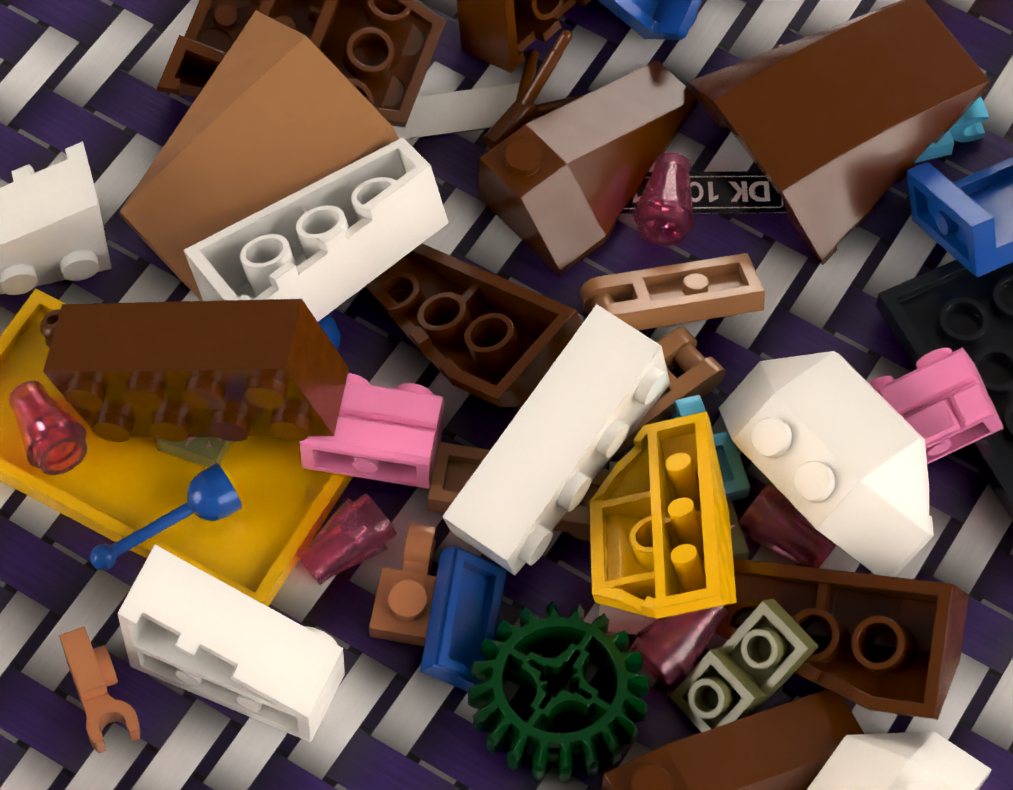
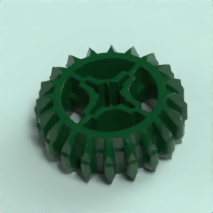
[468,601,650,784]

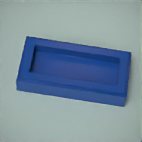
[420,545,507,692]

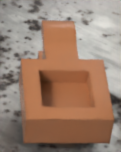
[369,523,437,646]
[59,626,141,753]

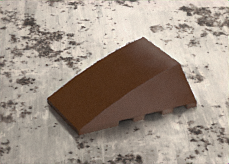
[157,0,447,127]
[687,0,990,265]

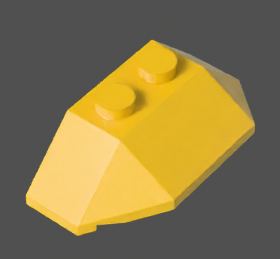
[589,411,737,619]

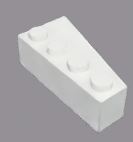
[183,137,449,321]
[442,304,670,576]

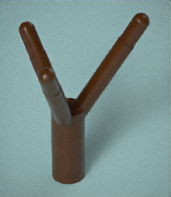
[483,30,586,149]

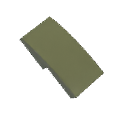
[669,599,819,732]

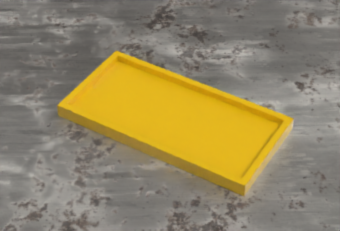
[0,289,353,607]

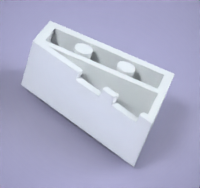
[0,141,112,295]
[117,545,345,742]

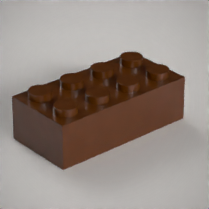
[43,299,349,442]

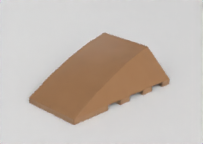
[119,10,399,301]

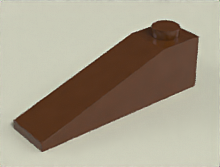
[478,60,698,277]
[363,243,582,408]
[686,558,969,720]
[601,689,864,790]

